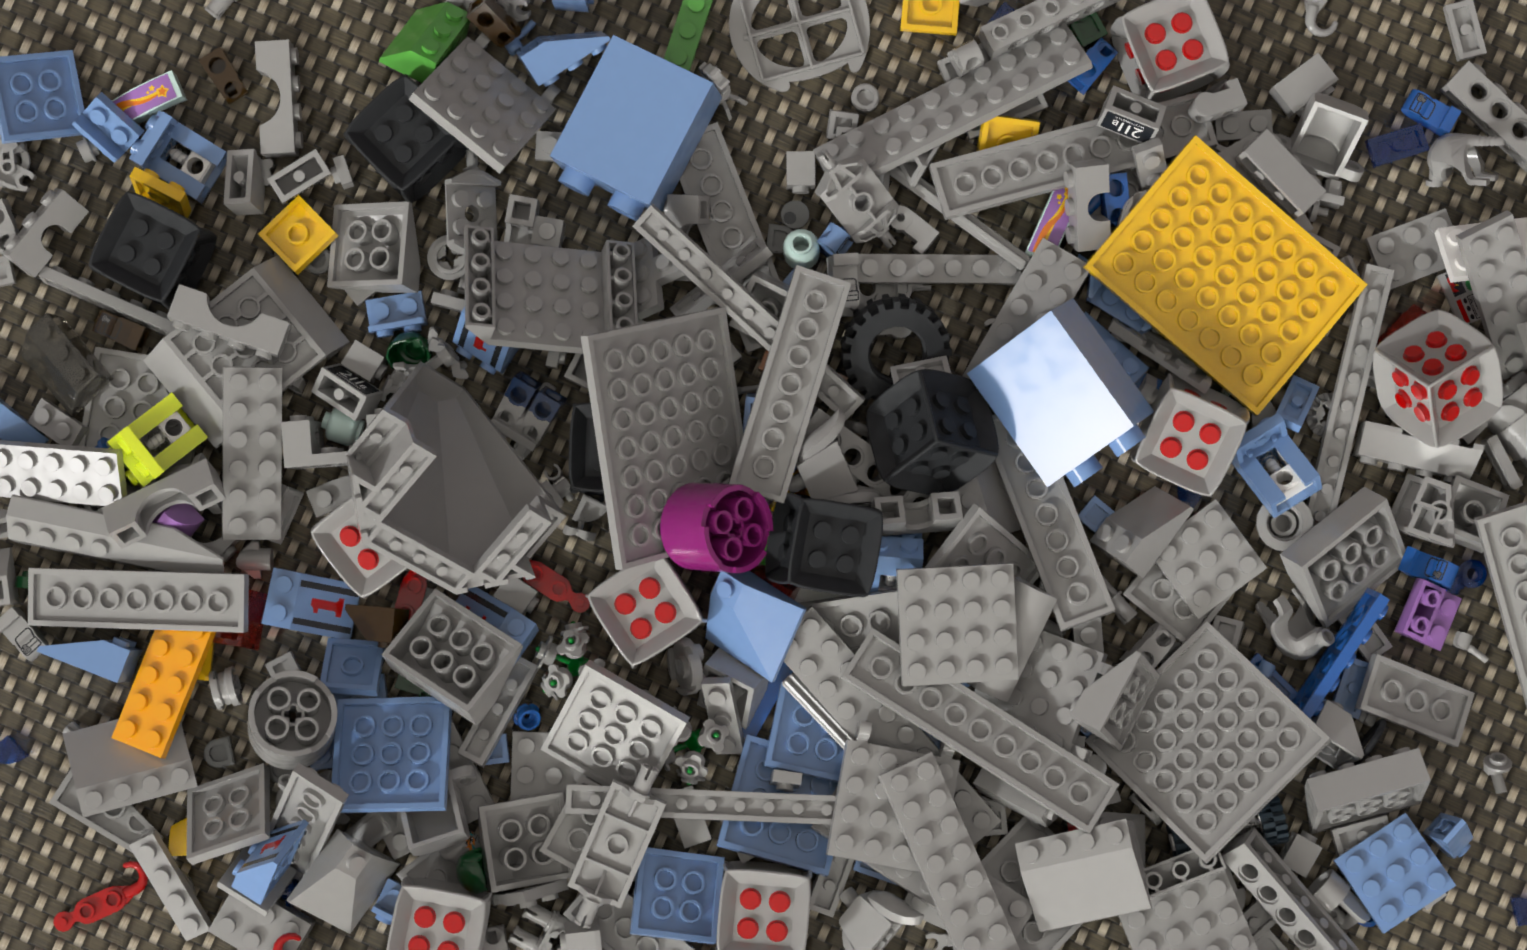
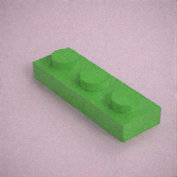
[664,0,713,71]

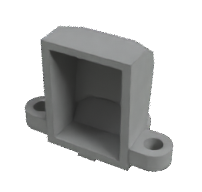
[1276,93,1369,182]
[1487,381,1527,467]
[400,765,477,856]

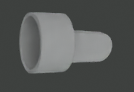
[1307,869,1371,930]

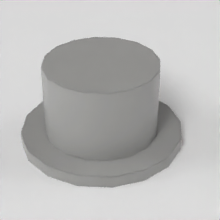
[1256,501,1313,551]

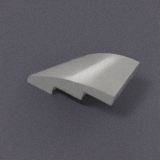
[1391,473,1455,548]

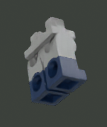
[491,371,568,460]

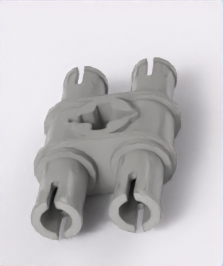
[507,904,603,950]

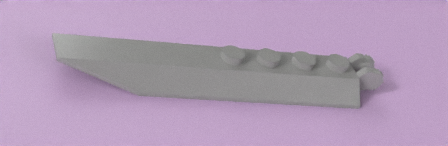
[0,494,224,573]

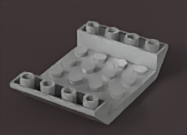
[464,225,638,354]
[143,255,350,449]
[1118,850,1258,950]

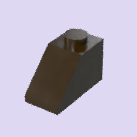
[345,604,409,648]

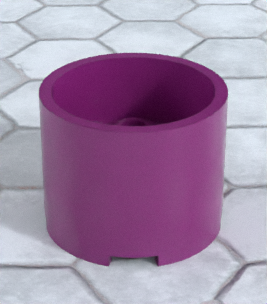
[660,482,773,573]

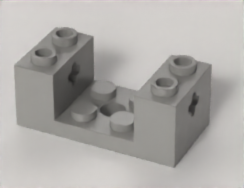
[281,408,382,470]

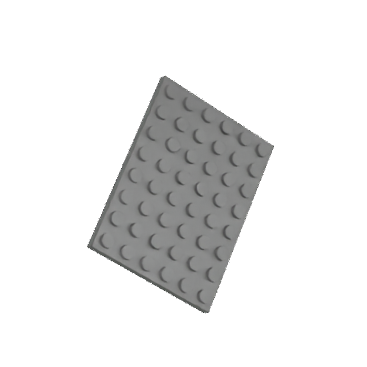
[581,307,743,570]

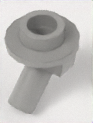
[1483,752,1512,794]

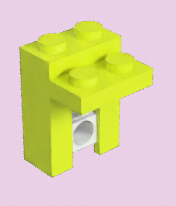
[106,393,208,488]

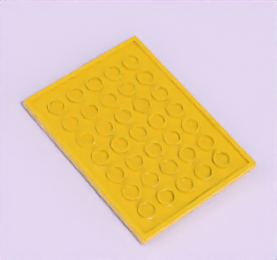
[1083,135,1368,416]

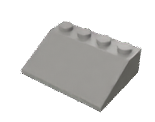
[1280,487,1406,628]
[381,588,523,726]
[63,719,198,818]
[1305,747,1431,834]
[1015,819,1152,932]

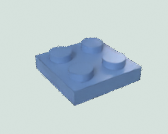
[320,638,386,696]

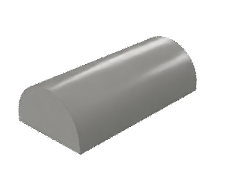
[967,575,1057,702]

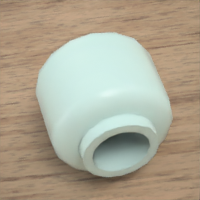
[783,229,820,269]
[321,407,366,446]

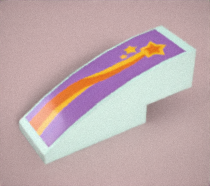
[112,70,187,124]
[1025,188,1069,259]

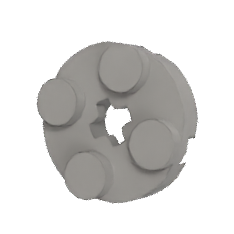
[667,637,706,696]

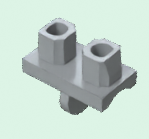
[1306,179,1345,222]

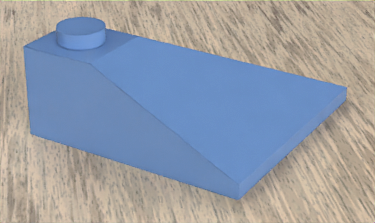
[705,571,807,683]

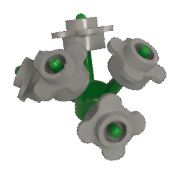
[535,621,605,701]
[663,706,729,785]

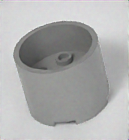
[248,670,337,770]

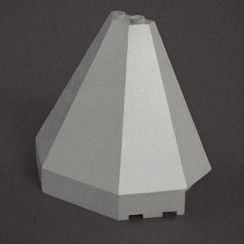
[346,361,566,595]

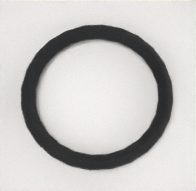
[1353,719,1387,765]

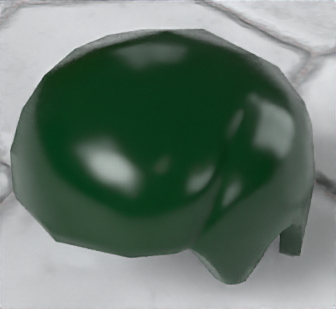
[386,332,433,369]
[456,847,488,894]

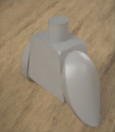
[788,408,880,505]
[839,887,924,950]

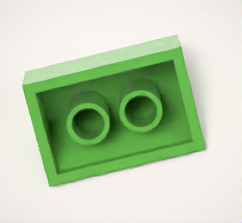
[379,2,471,83]

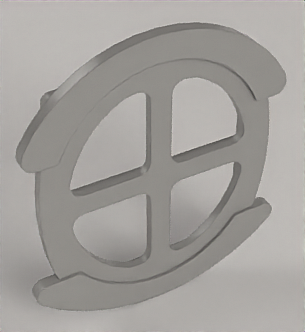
[729,0,870,92]

